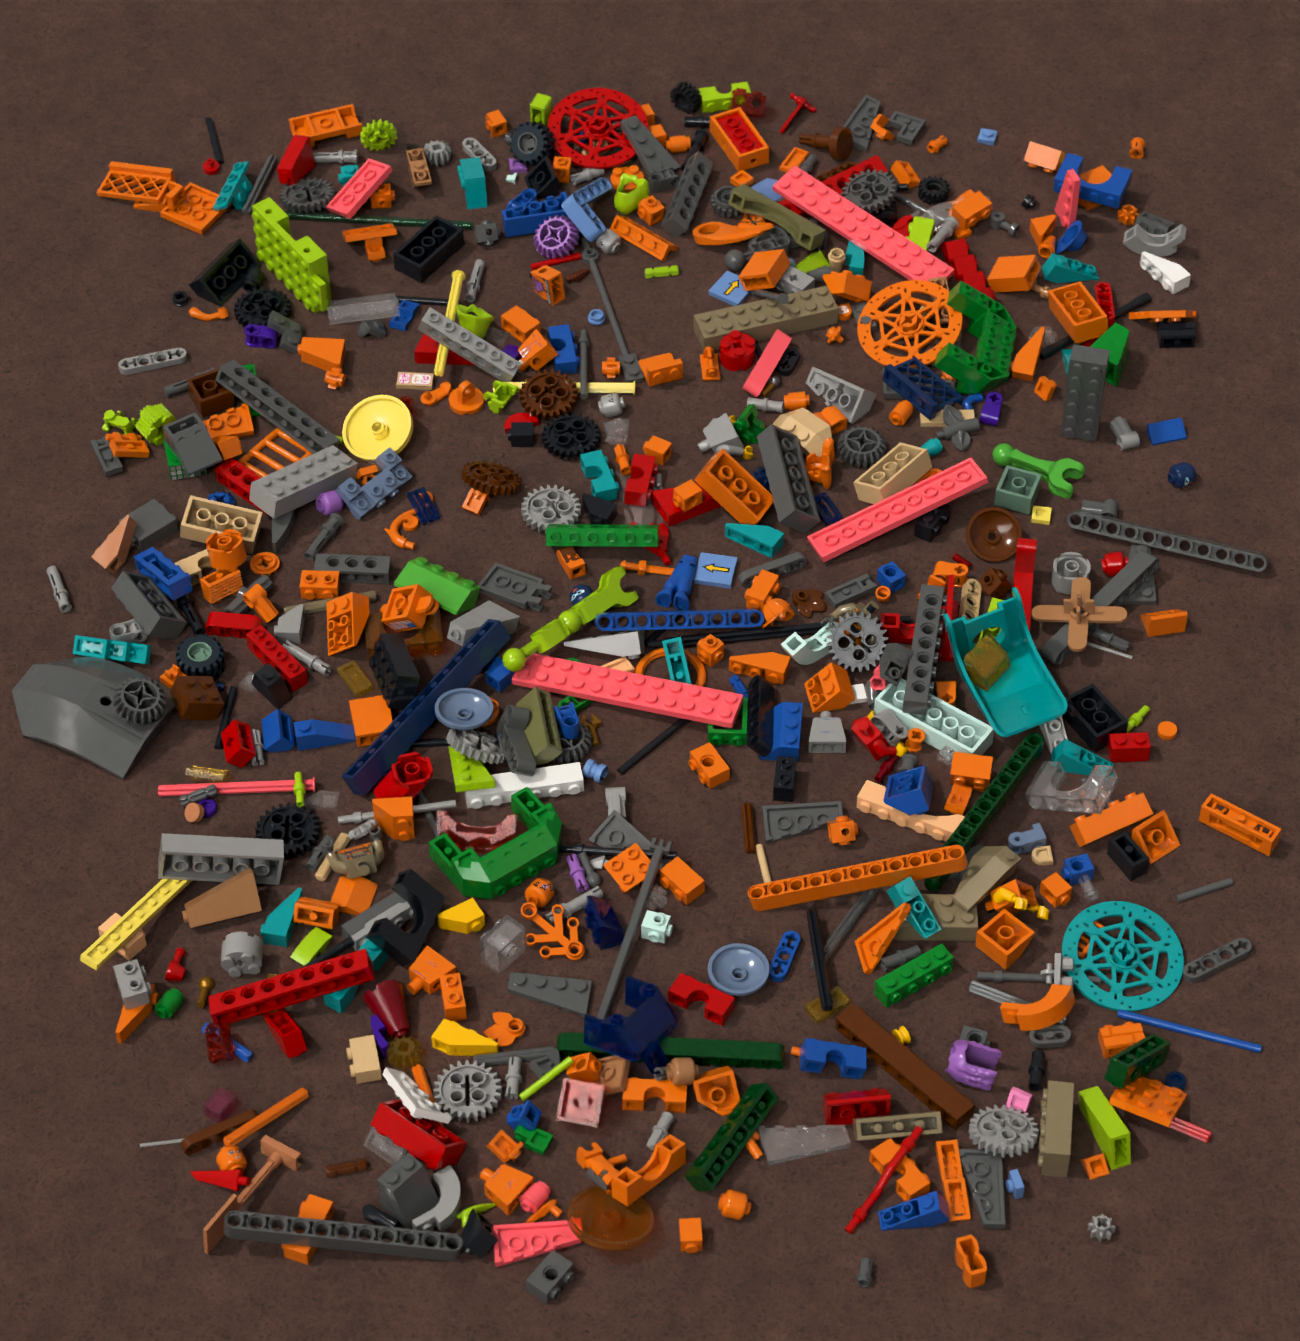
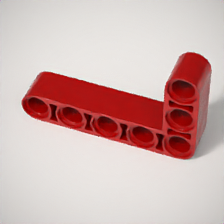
[1013,538,1037,632]

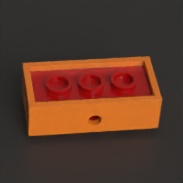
[710,107,769,172]

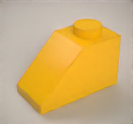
[437,898,485,934]

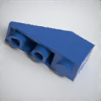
[878,1190,950,1231]

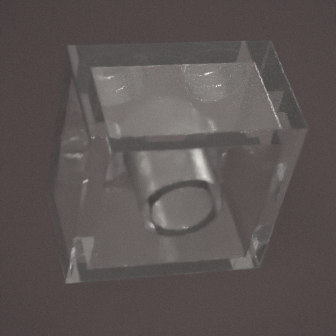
[480,914,527,976]

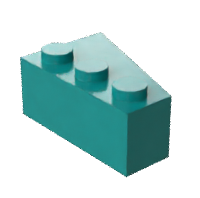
[457,157,488,209]

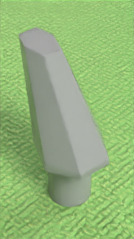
[582,856,609,870]

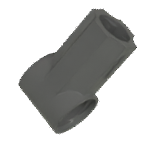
[1081,499,1119,518]

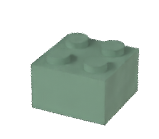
[994,465,1042,515]

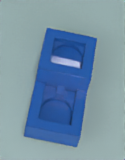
[389,300,420,331]

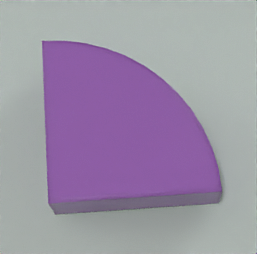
[509,159,527,173]

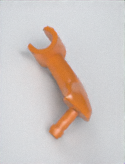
[189,307,229,321]

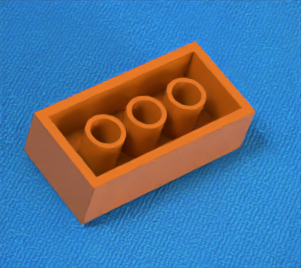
[1048,281,1108,344]
[694,448,774,525]

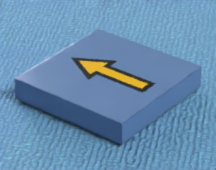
[708,271,750,306]
[694,552,737,589]

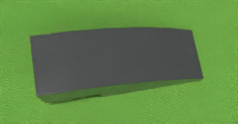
[272,509,295,554]

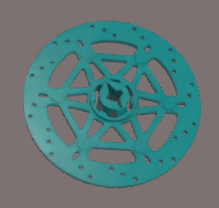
[1061,901,1184,1012]

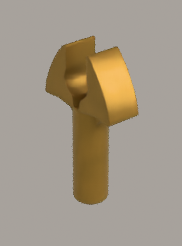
[580,714,601,746]

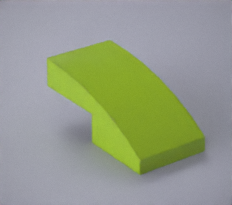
[290,927,333,966]

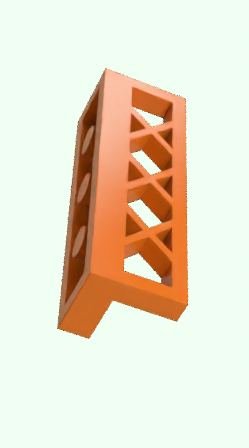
[610,215,679,261]

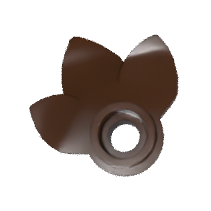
[792,588,827,619]

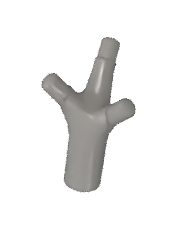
[652,473,664,491]

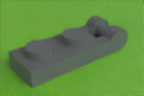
[89,436,123,477]
[825,574,879,609]

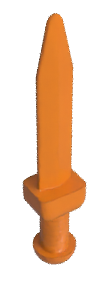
[620,560,675,576]

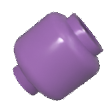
[316,490,344,516]

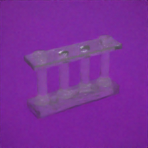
[327,292,400,325]

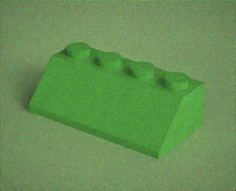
[394,557,481,615]

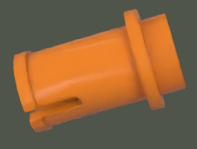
[927,135,948,153]

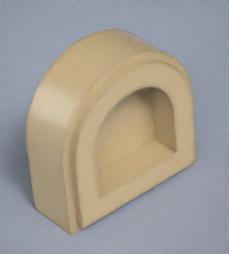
[1032,845,1054,865]

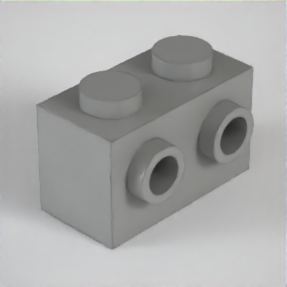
[113,959,152,1010]

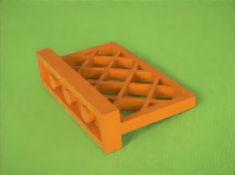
[97,161,176,204]

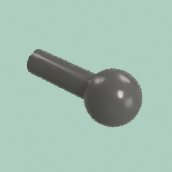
[578,852,602,888]

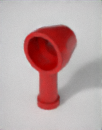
[165,948,186,981]

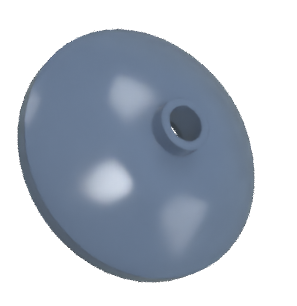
[435,688,493,730]
[708,943,769,996]

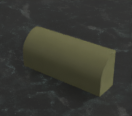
[516,687,562,765]

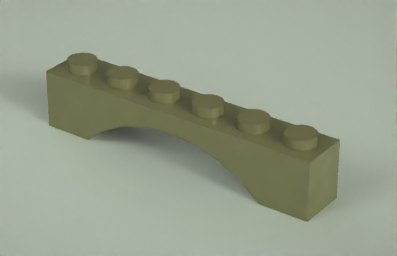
[728,184,826,251]

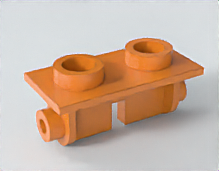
[700,346,720,381]

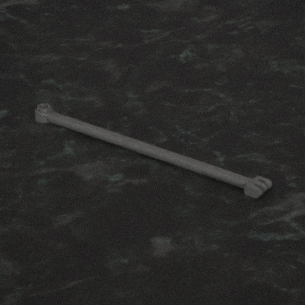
[588,837,673,1034]

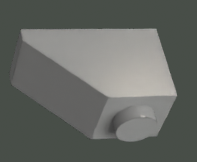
[274,604,305,644]

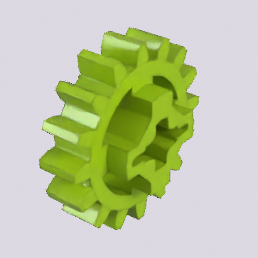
[360,119,397,151]

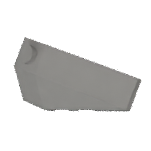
[806,366,877,424]

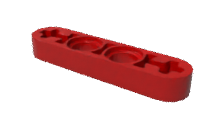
[1095,282,1115,327]

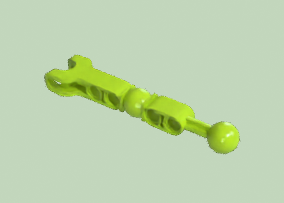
[502,566,639,672]

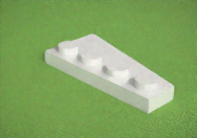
[382,1067,452,1124]

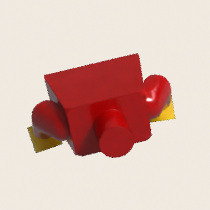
[851,711,909,761]

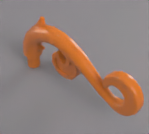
[384,490,434,550]

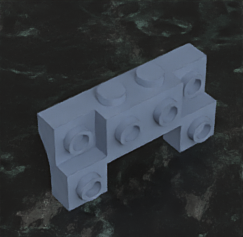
[335,447,413,520]

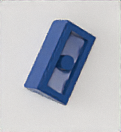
[1146,418,1187,445]

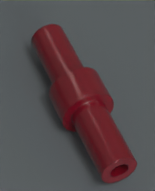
[874,755,899,783]

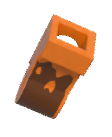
[556,546,586,580]

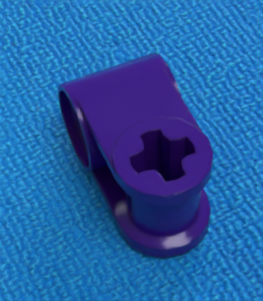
[244,324,279,349]
[979,392,1002,427]

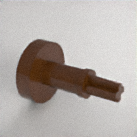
[798,126,853,161]

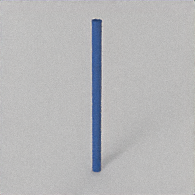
[1117,1009,1262,1053]

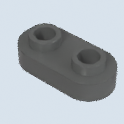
[1029,1025,1071,1049]

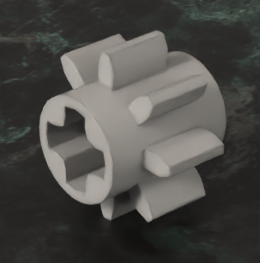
[1087,1214,1115,1242]

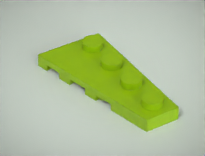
[448,746,495,792]

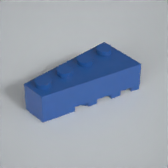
[502,191,568,237]

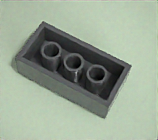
[111,571,187,640]

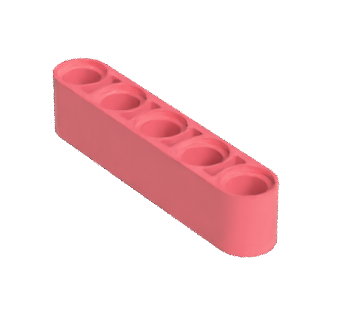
[742,329,792,398]

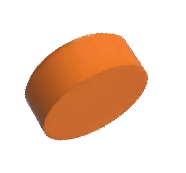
[1157,721,1177,740]

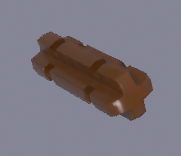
[325,1158,368,1178]

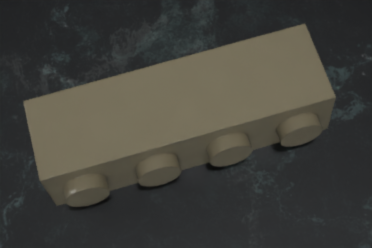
[853,1111,942,1141]

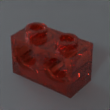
[729,88,767,117]

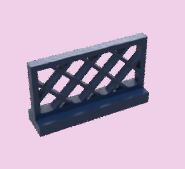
[882,357,963,420]

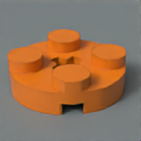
[610,165,644,193]

